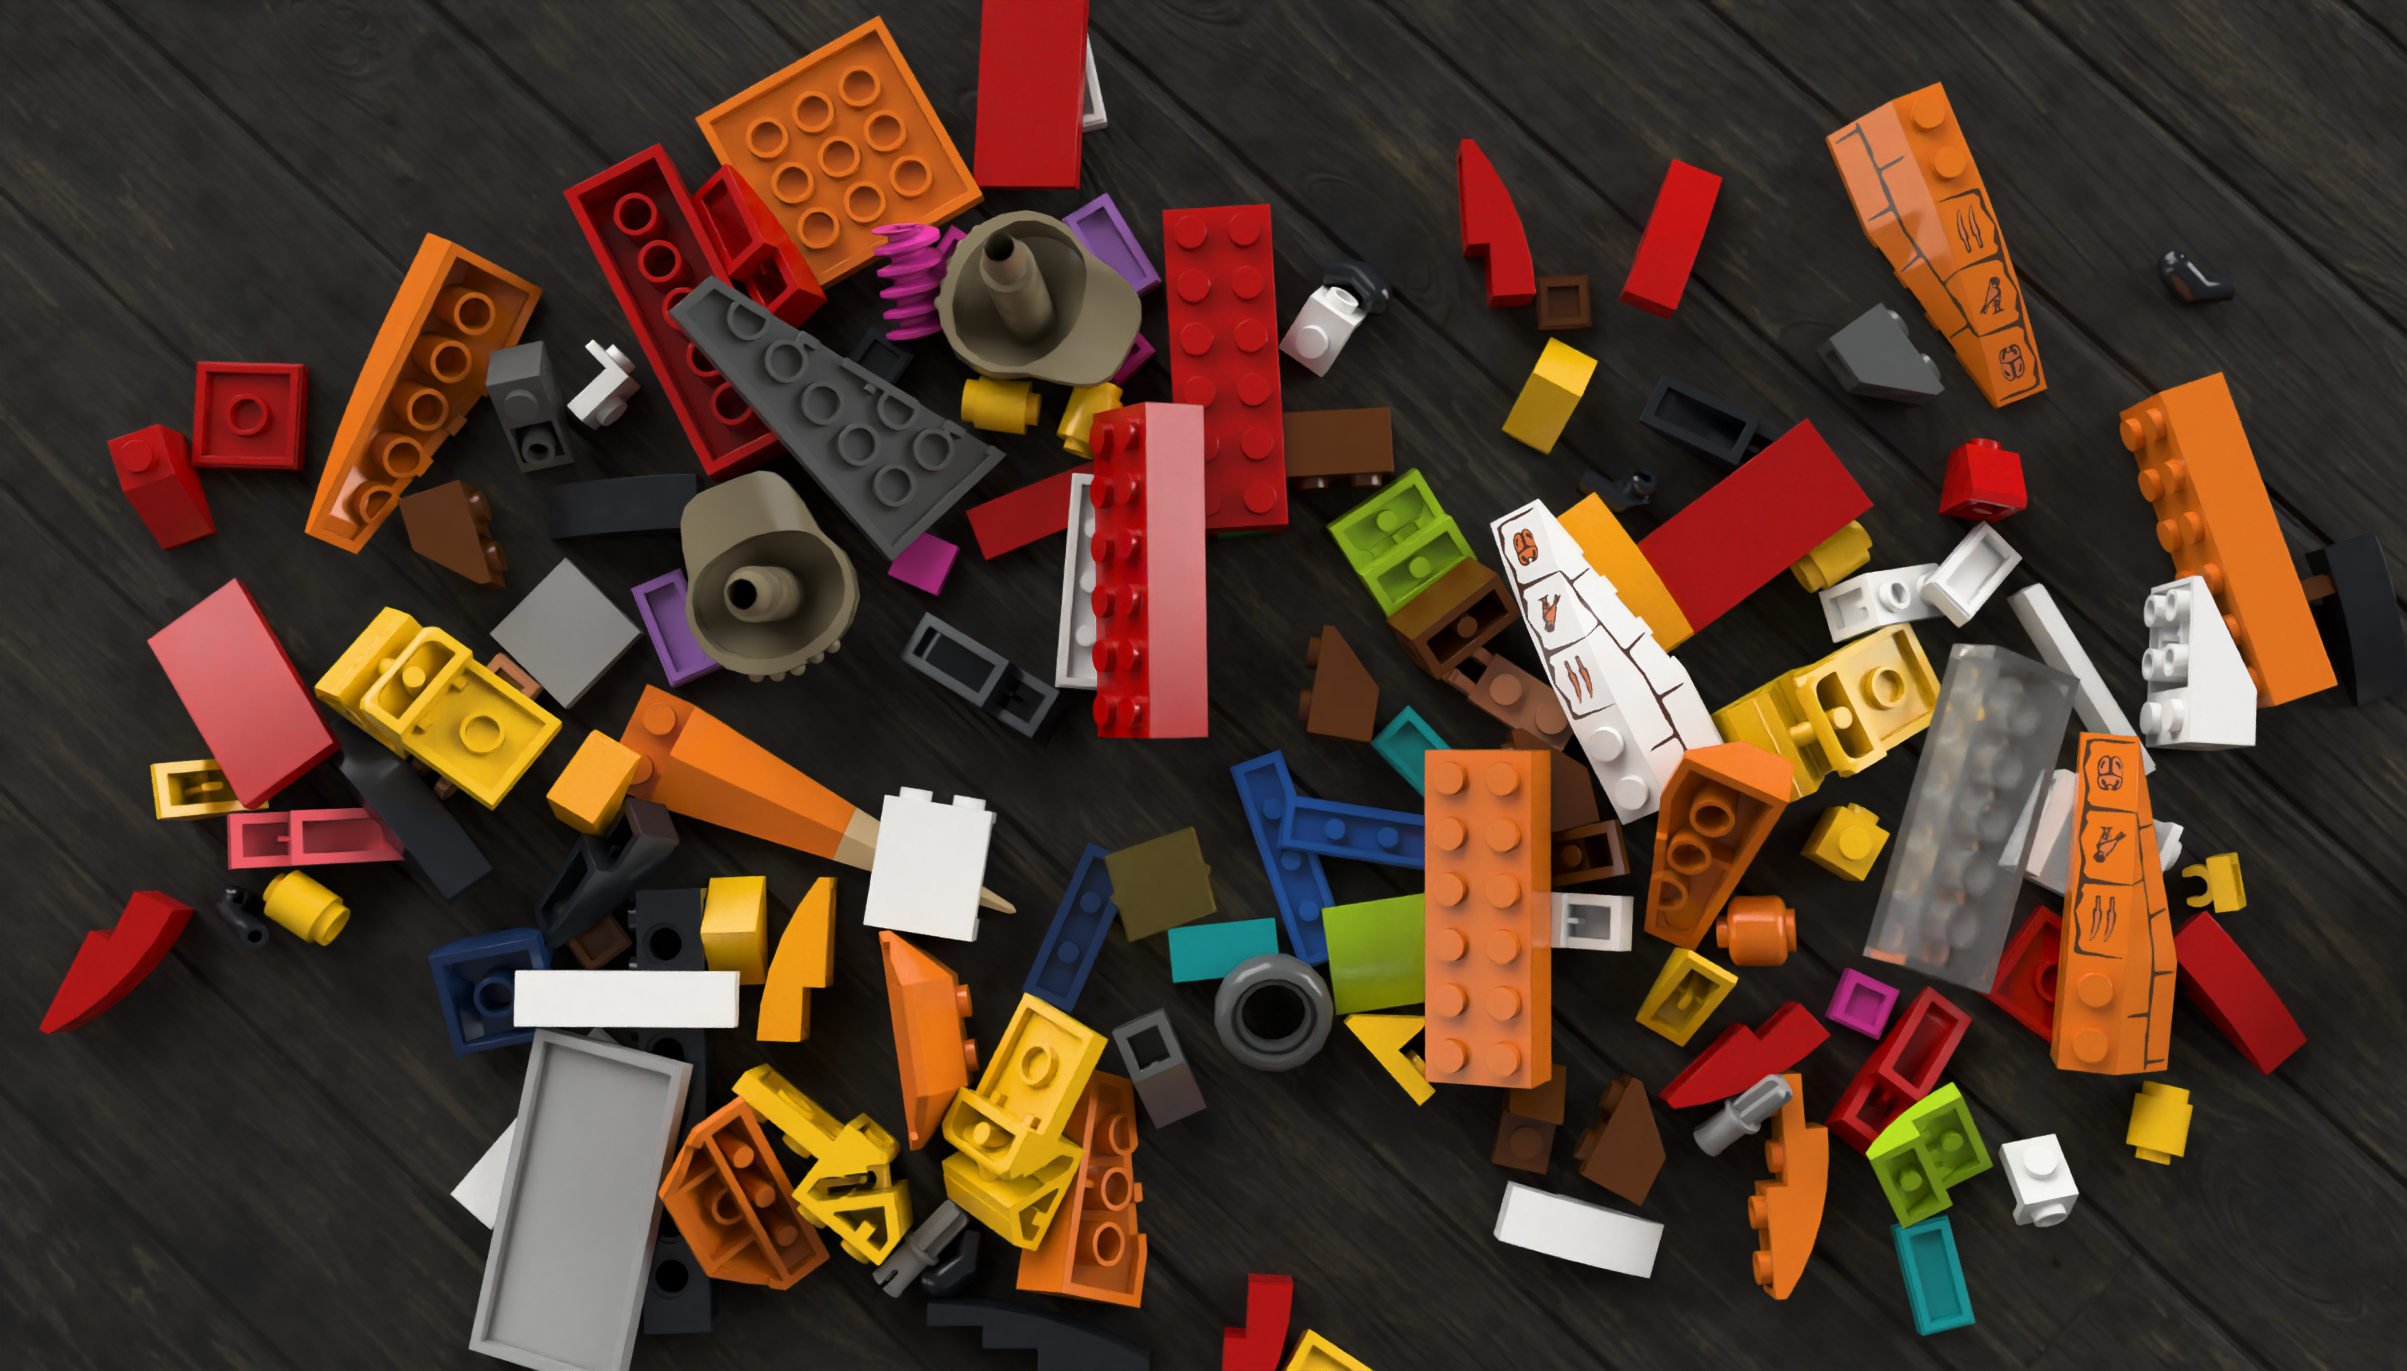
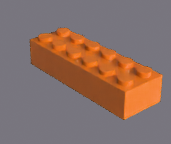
[2119,372,2338,709]
[1425,749,1551,1089]

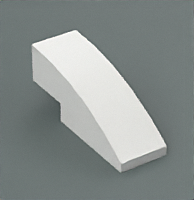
[1551,892,1634,951]
[1494,1181,1664,1278]

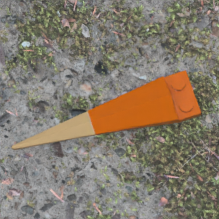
[619,684,1016,914]

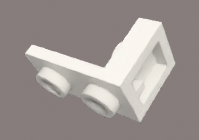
[1818,563,1945,643]

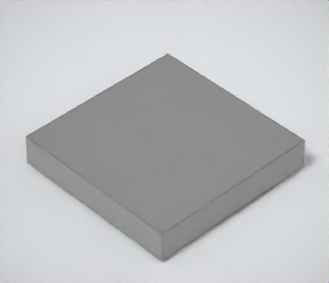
[490,558,645,709]

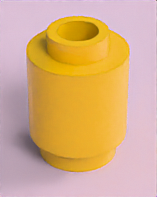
[961,375,1041,435]
[1056,382,1124,459]
[1789,520,1872,593]
[263,870,350,946]
[2126,1081,2193,1165]

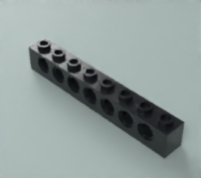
[628,888,722,1335]

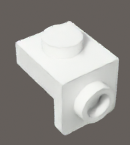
[1278,285,1366,377]
[567,340,641,430]
[1998,1134,2079,1227]

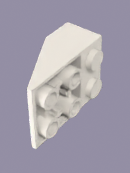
[2140,576,2257,751]

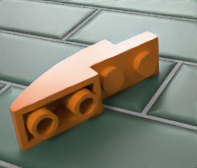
[1748,1069,1829,1300]

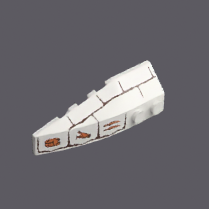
[1490,499,1725,825]

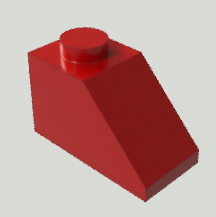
[107,424,217,551]
[1938,438,2027,524]

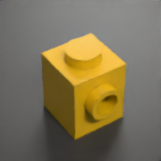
[1800,803,1890,881]

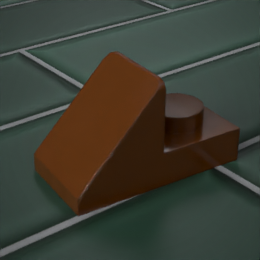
[1551,819,1630,887]
[1490,1063,1567,1175]

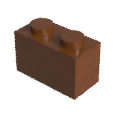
[1282,407,1394,493]
[1385,556,1522,680]

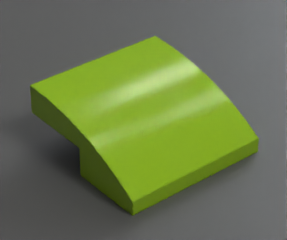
[1325,468,1478,618]
[1321,893,1425,1015]
[1866,1082,1993,1229]

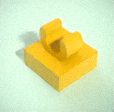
[2182,852,2247,913]

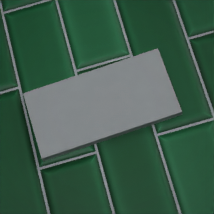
[469,1027,693,1371]

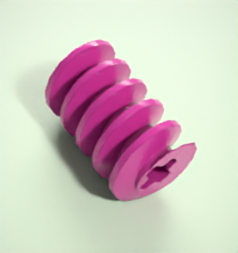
[871,223,946,341]

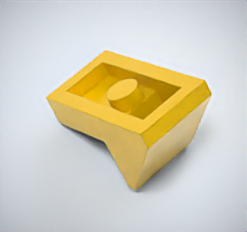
[1343,1013,1436,1106]

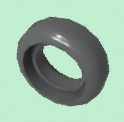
[1214,953,1333,1072]

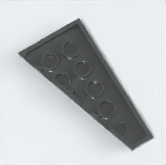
[667,275,1007,562]

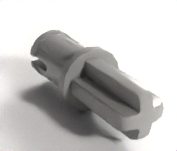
[1693,1074,1793,1157]
[873,1199,969,1298]

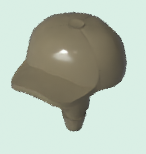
[934,210,1142,388]
[681,471,860,682]

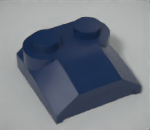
[428,927,564,1058]

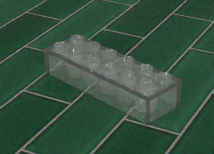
[1863,643,2080,994]

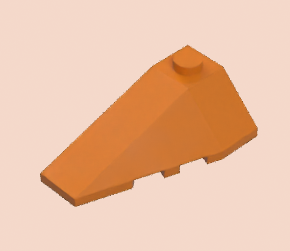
[1644,741,1795,952]
[1016,1069,1147,1308]

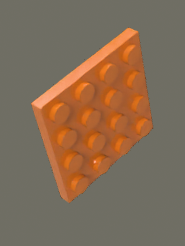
[695,16,985,291]

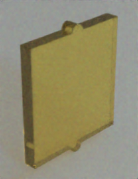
[1104,826,1217,942]

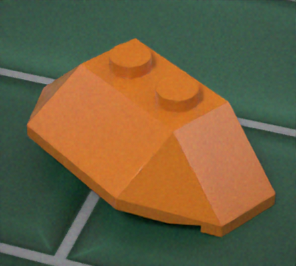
[879,929,980,1150]
[658,1096,830,1291]

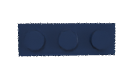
[1022,842,1138,1013]

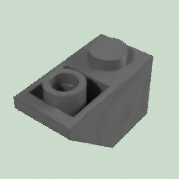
[1816,302,1945,405]
[486,341,574,473]
[1112,1007,1207,1129]

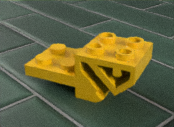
[314,607,562,811]
[1710,622,1953,804]
[942,992,1108,1251]
[732,1063,914,1266]

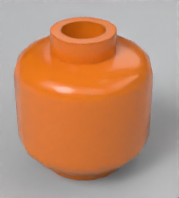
[1716,895,1797,967]

